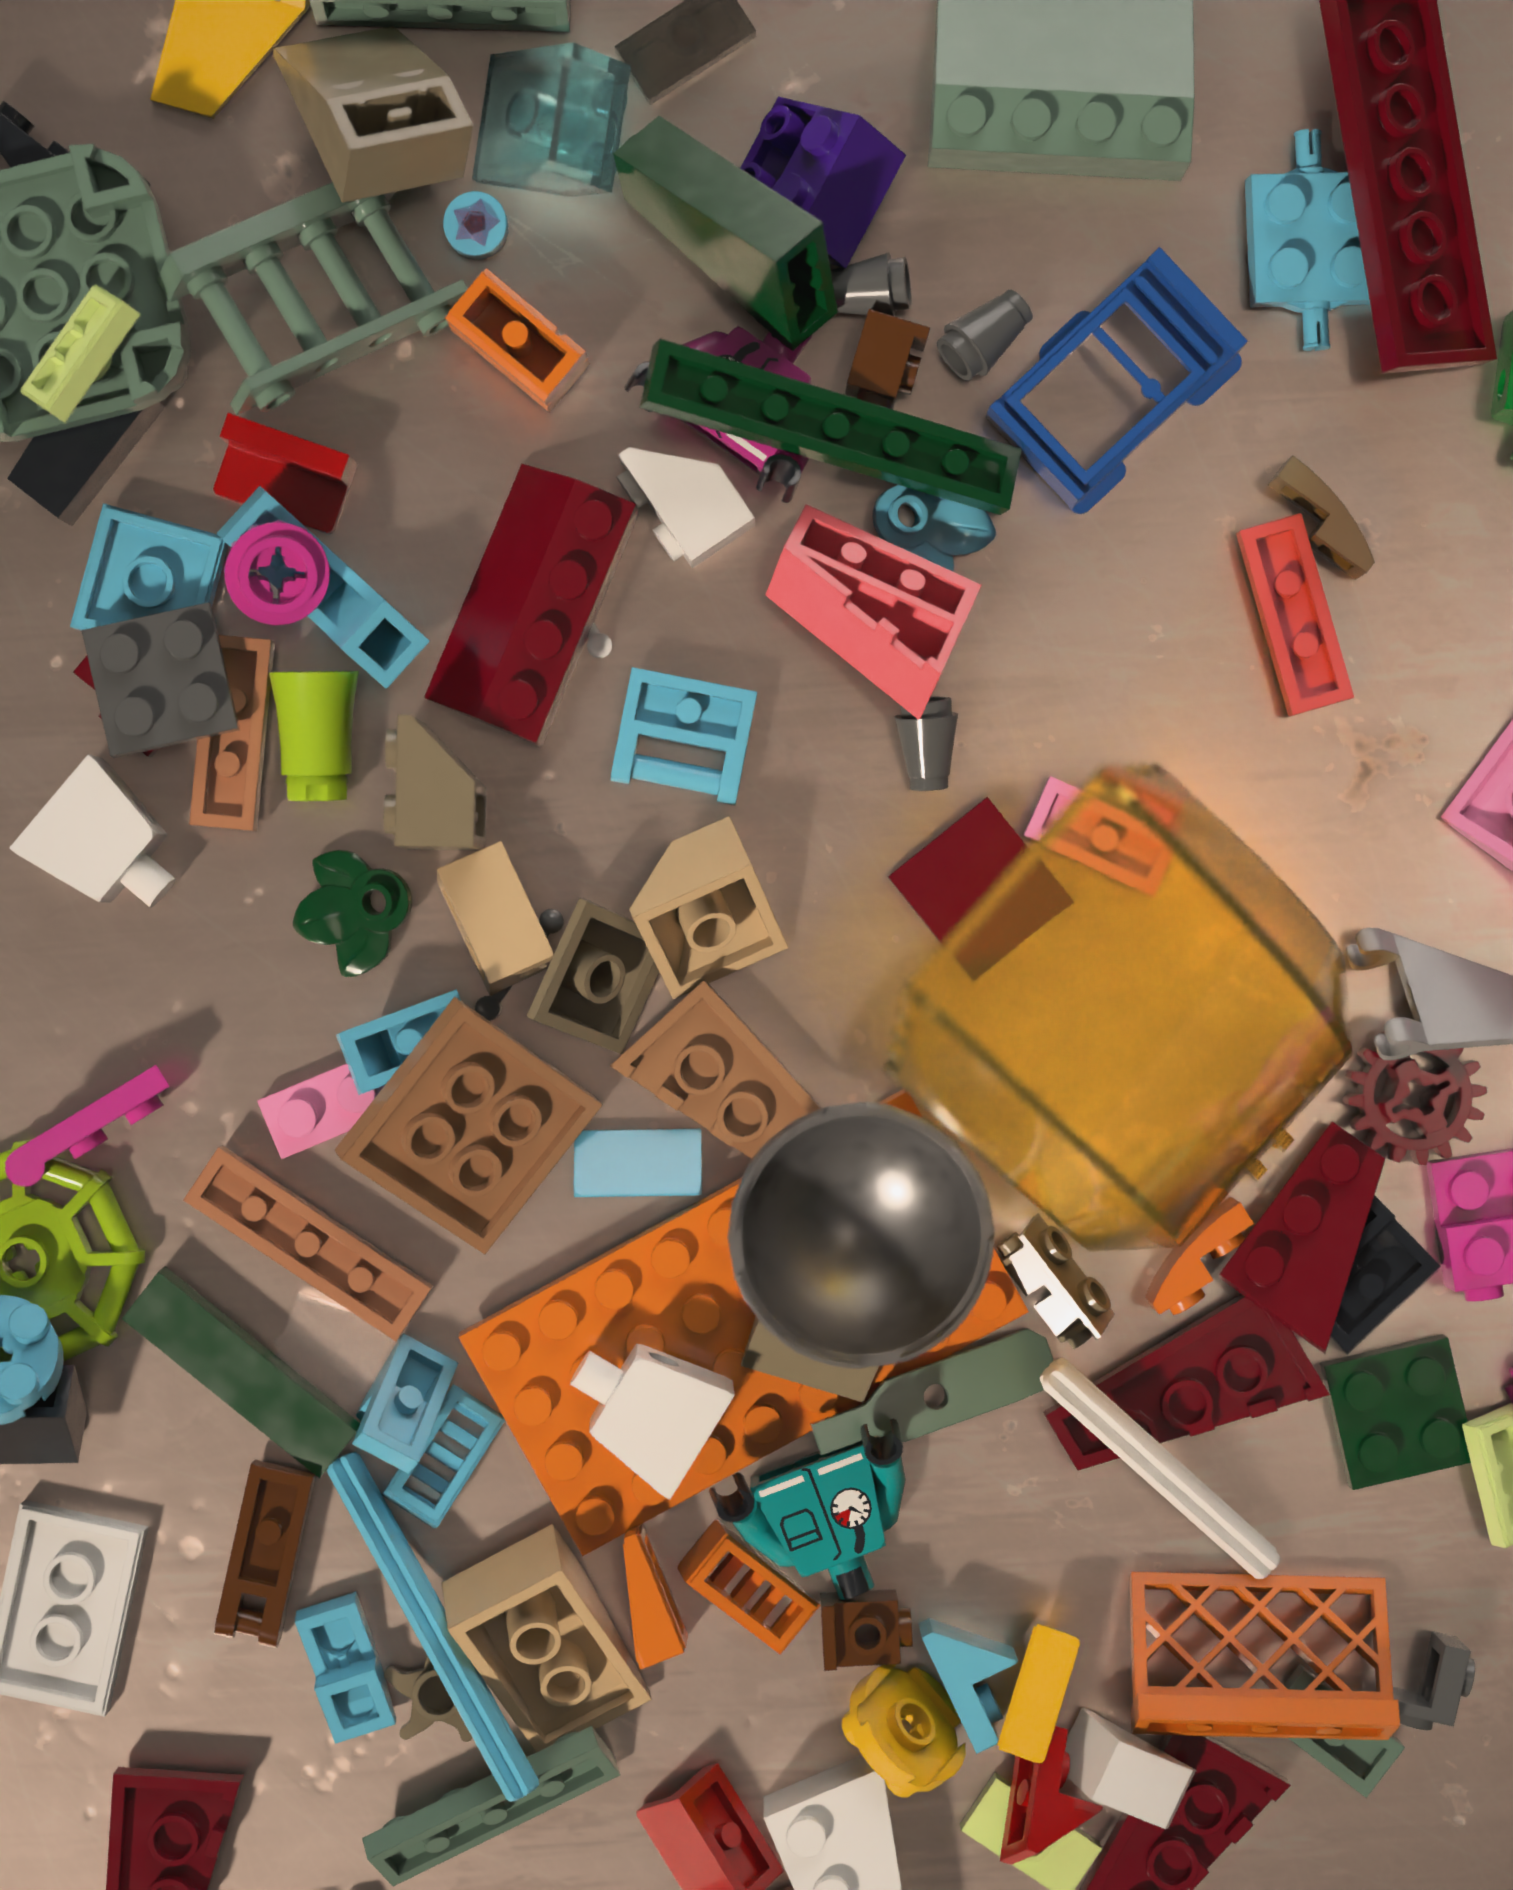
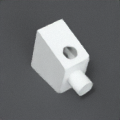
[9,754,176,908]
[570,1344,735,1500]

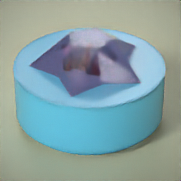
[443,191,509,260]

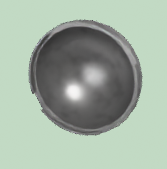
[728,1102,995,1369]

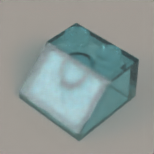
[472,42,631,197]

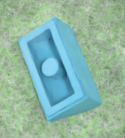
[573,1128,702,1197]

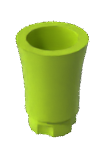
[269,671,359,801]

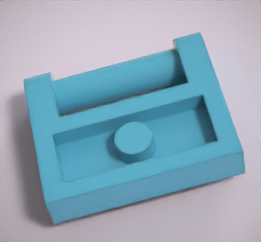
[611,667,757,805]

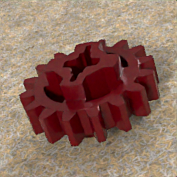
[1343,1032,1487,1165]

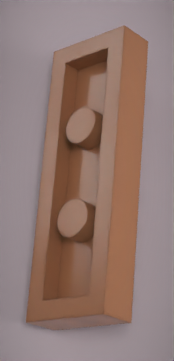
[189,635,275,832]

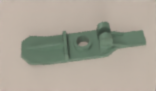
[810,1328,1054,1455]

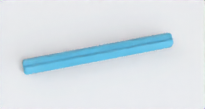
[327,1452,539,1802]

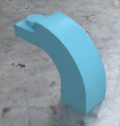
[216,486,430,689]

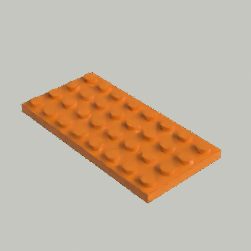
[458,1088,1029,1556]

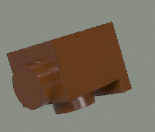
[845,309,931,409]
[820,1589,913,1671]

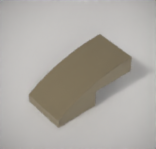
[1268,455,1375,580]

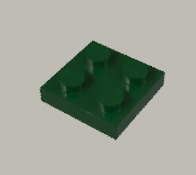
[1320,1334,1471,1490]

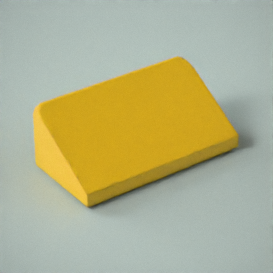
[997,1624,1080,1763]

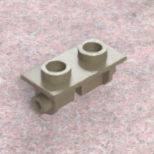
[996,1213,1115,1349]

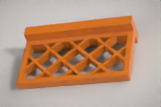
[1129,1571,1400,1740]

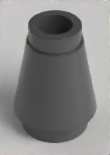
[831,252,911,317]
[937,289,1033,381]
[895,697,958,791]

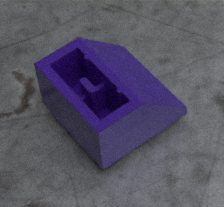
[740,96,906,268]

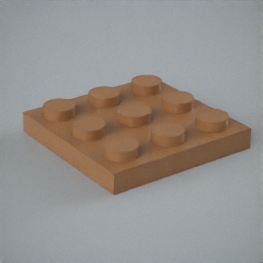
[335,997,603,1255]

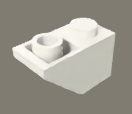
[617,447,755,569]

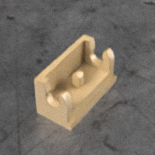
[437,841,554,996]

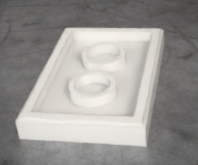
[0,1500,149,1717]

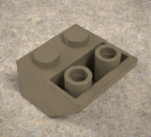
[384,714,487,851]

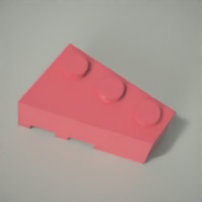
[766,504,982,720]

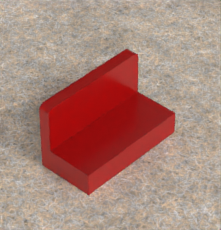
[213,413,358,534]
[636,1763,784,1890]

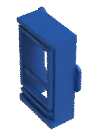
[985,247,1248,514]

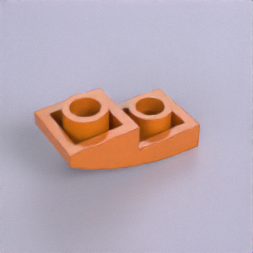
[1145,1197,1254,1315]

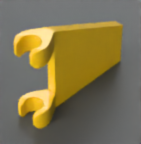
[150,0,310,119]

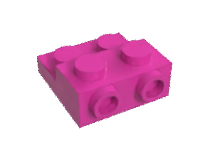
[1426,1148,1513,1301]

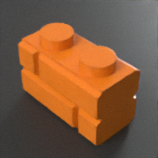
[445,268,590,412]

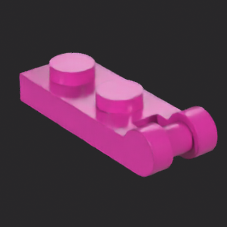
[5,1065,170,1187]

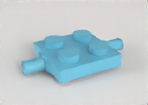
[1245,129,1370,351]

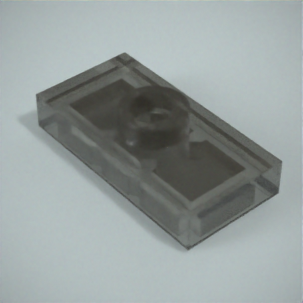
[615,0,756,105]

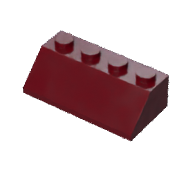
[424,464,639,747]

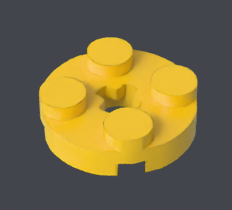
[842,1664,966,1798]

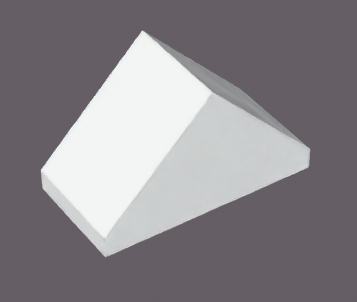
[1065,1708,1196,1829]

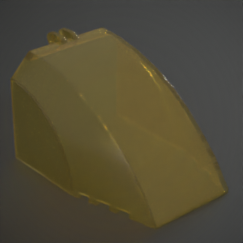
[883,763,1353,1252]

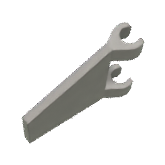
[1346,928,1513,1060]

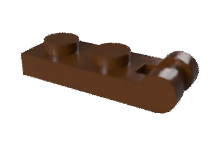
[214,1460,316,1648]

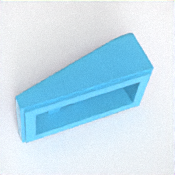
[382,1384,505,1529]

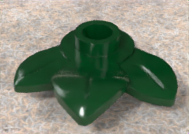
[292,850,412,977]

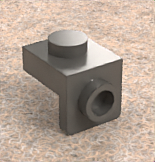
[1393,1631,1475,1730]

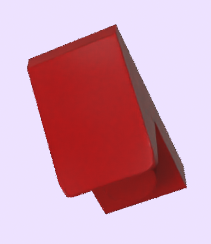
[1000,1726,1103,1865]

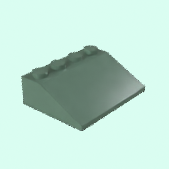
[928,0,1195,181]

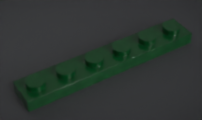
[640,338,1022,515]

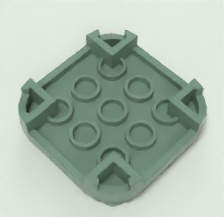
[0,144,191,442]

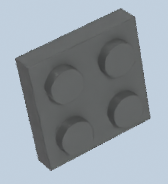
[82,602,240,758]

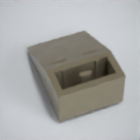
[273,26,474,203]

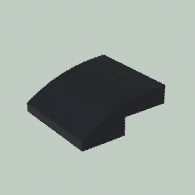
[1331,1196,1441,1355]

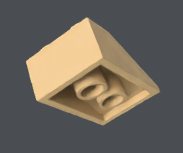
[441,1524,652,1752]

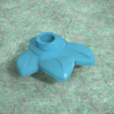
[872,485,996,571]

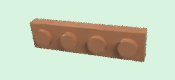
[183,1145,434,1342]

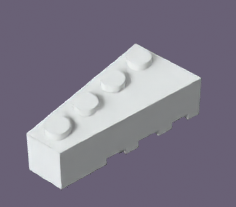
[764,1755,902,1890]

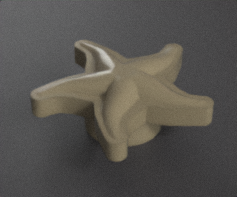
[384,1656,487,1742]

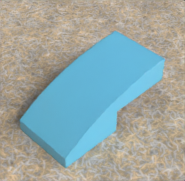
[295,1592,396,1744]

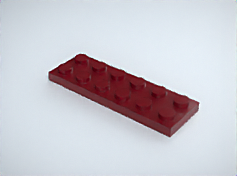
[1319,0,1497,373]

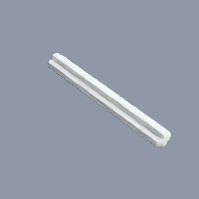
[1039,1358,1280,1579]

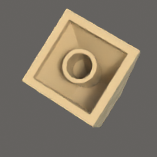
[629,816,788,999]

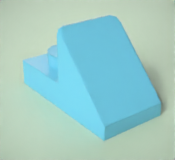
[336,989,461,1095]
[352,1333,458,1474]
[918,1618,1018,1754]

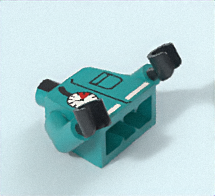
[709,1419,906,1600]

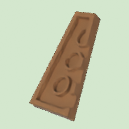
[610,979,822,1159]

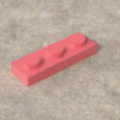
[1236,513,1354,717]

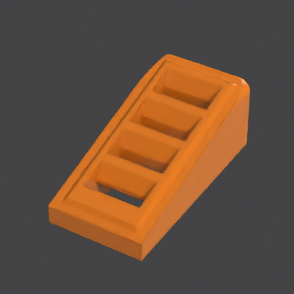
[677,1520,820,1655]
[623,1524,688,1669]

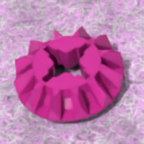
[224,519,330,625]

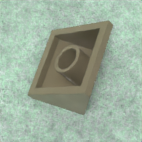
[526,898,659,1054]

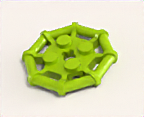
[0,1141,145,1363]

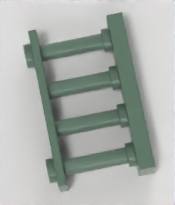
[156,182,468,415]

